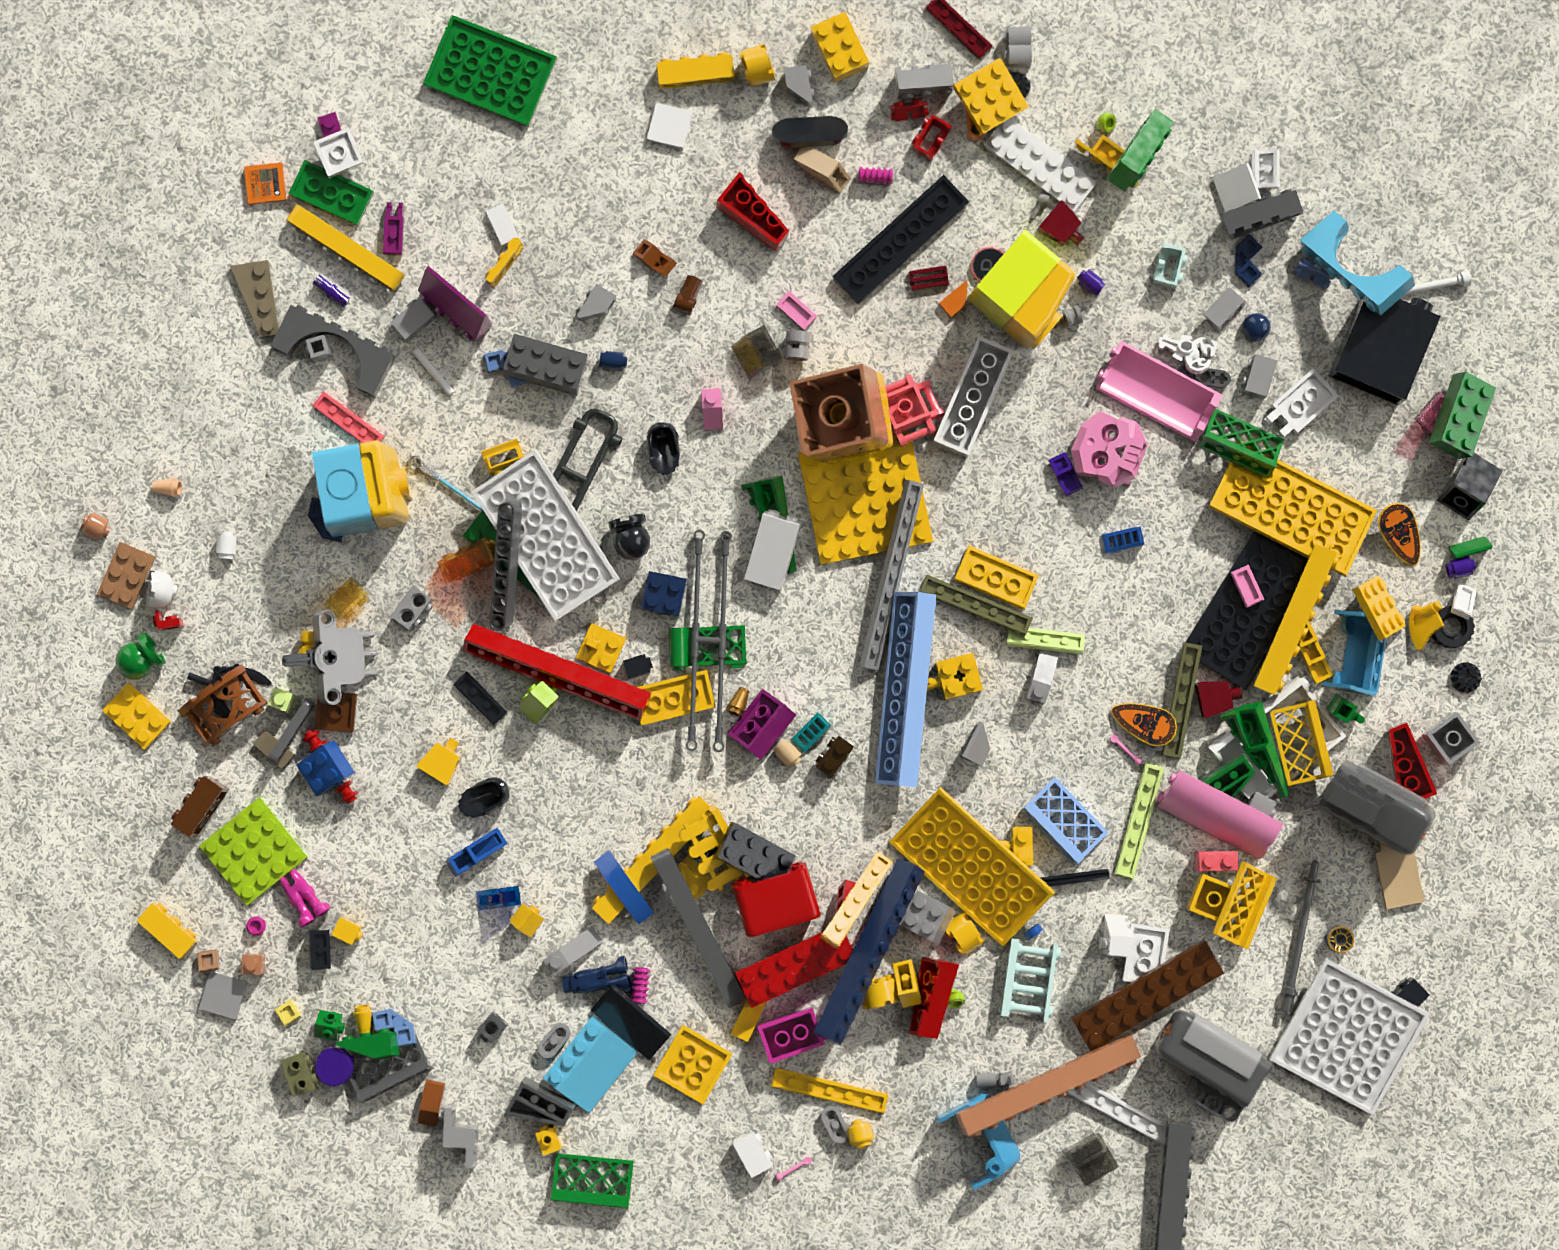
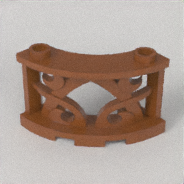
[178,664,268,748]

